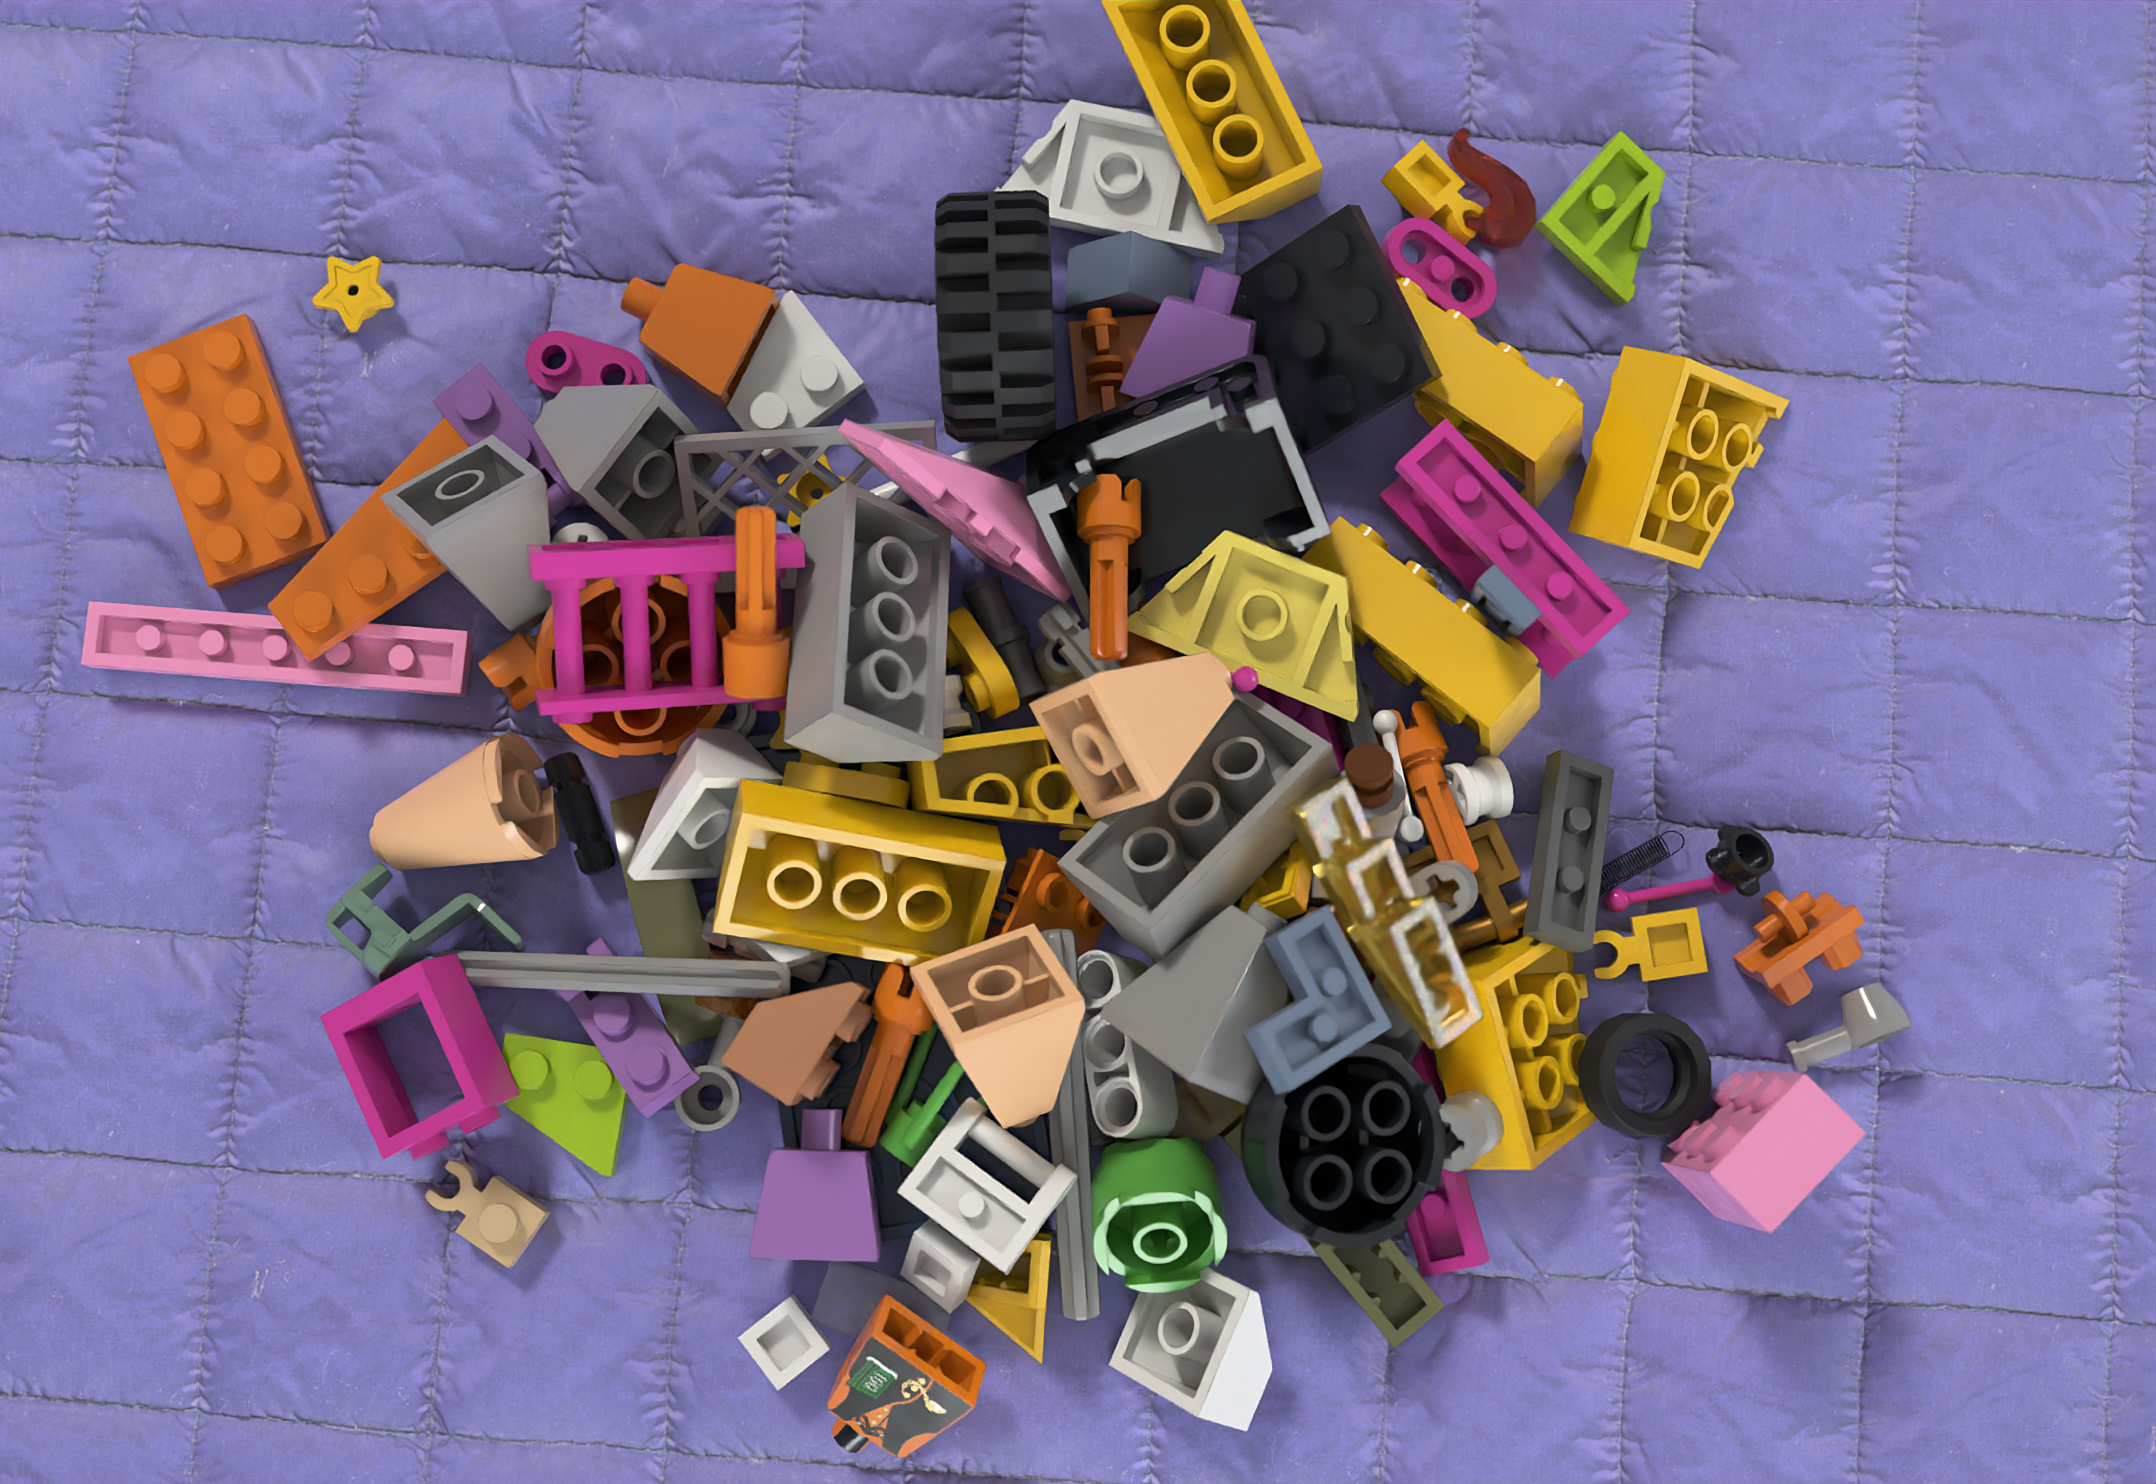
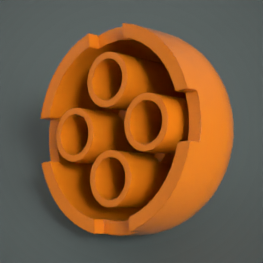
[536,574,731,758]

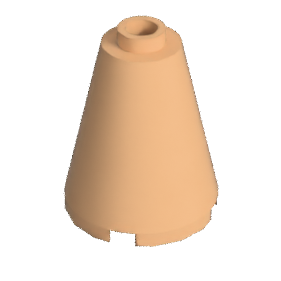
[369,732,560,870]

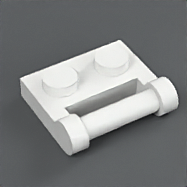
[897,1097,1078,1275]

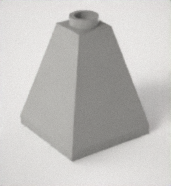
[533,384,725,540]
[380,435,552,632]
[1099,902,1289,1105]

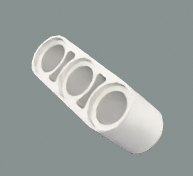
[1077,950,1178,1140]

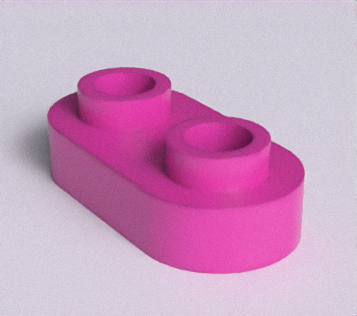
[1381,217,1497,320]
[525,330,651,397]

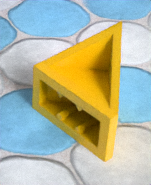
[951,1232,1052,1364]

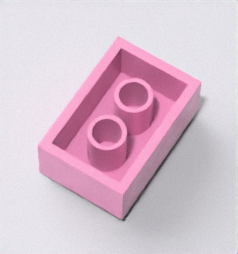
[1660,1070,1866,1233]

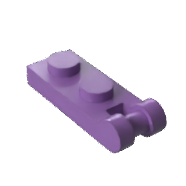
[432,362,585,528]
[557,937,701,1118]

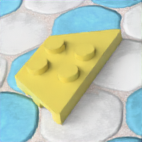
[1128,530,1359,722]

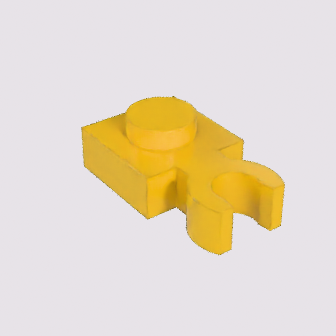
[1380,139,1490,246]
[1592,907,1708,982]

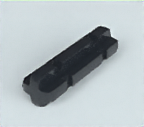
[543,752,616,875]

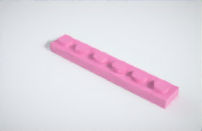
[81,601,474,697]

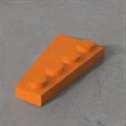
[268,417,469,663]

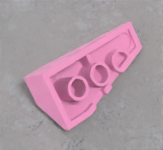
[838,419,1072,604]

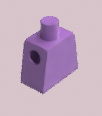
[1120,266,1257,398]
[749,1108,883,1262]

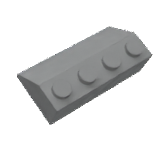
[784,481,951,763]
[1057,685,1340,962]

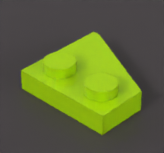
[1533,131,1666,307]
[502,1033,629,1177]

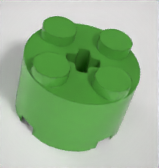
[1090,1137,1227,1293]

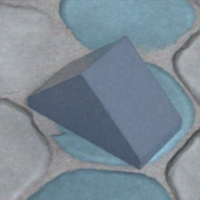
[1065,231,1191,315]

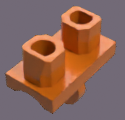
[1732,890,1865,1006]

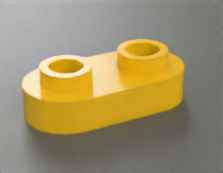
[946,606,1020,719]
[782,752,911,809]

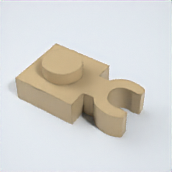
[425,1160,551,1268]

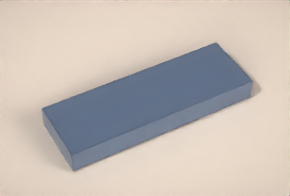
[1470,564,1542,638]

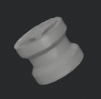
[1418,1090,1504,1172]

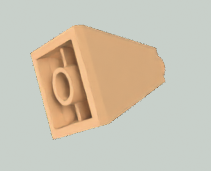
[1029,652,1234,820]
[910,924,1085,1129]

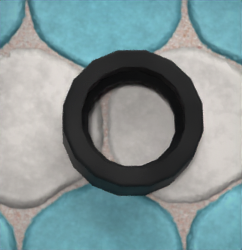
[1578,1013,1712,1137]

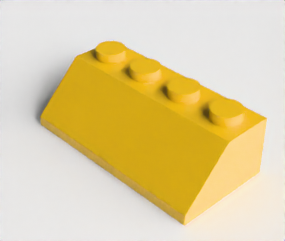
[1101,0,1323,225]
[713,778,1006,966]

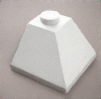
[627,728,783,880]
[1109,1267,1273,1431]

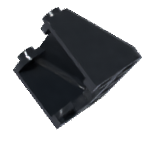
[1026,355,1332,627]

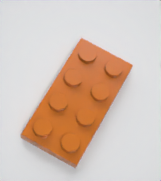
[127,313,332,591]

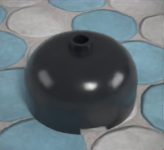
[1240,1042,1446,1248]

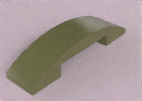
[610,787,734,1046]

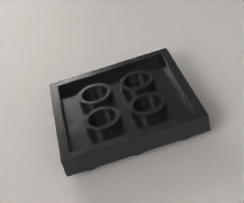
[1231,204,1443,458]

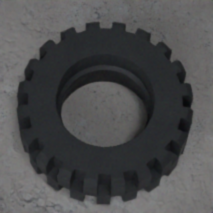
[934,190,1057,443]

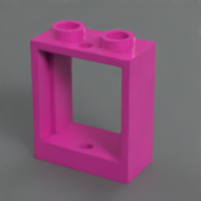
[320,953,520,1161]

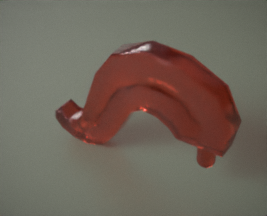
[1447,127,1536,250]

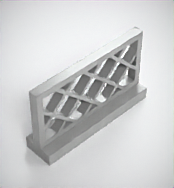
[674,420,941,593]

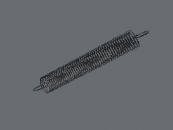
[1521,831,1685,930]

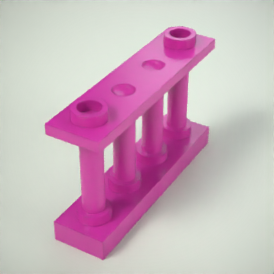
[1378,418,1631,679]
[526,533,805,724]

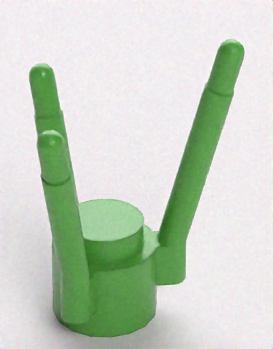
[879,1020,989,1168]

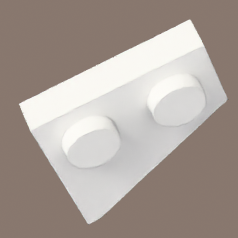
[727,290,866,462]

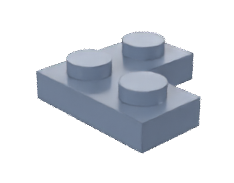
[1244,905,1392,1094]

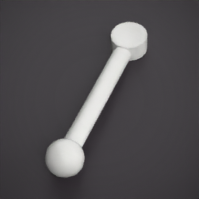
[1373,710,1424,843]

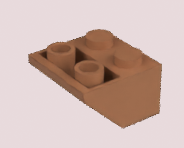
[720,982,875,1106]

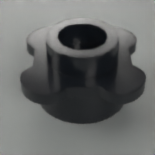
[1705,825,1774,897]

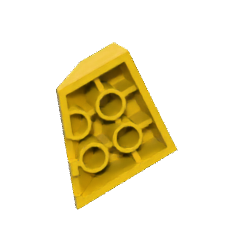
[1567,346,1790,569]
[1421,930,1597,1170]

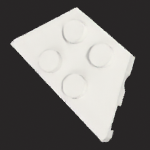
[994,99,1225,261]

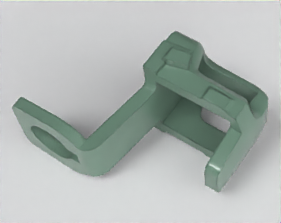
[326,863,527,982]

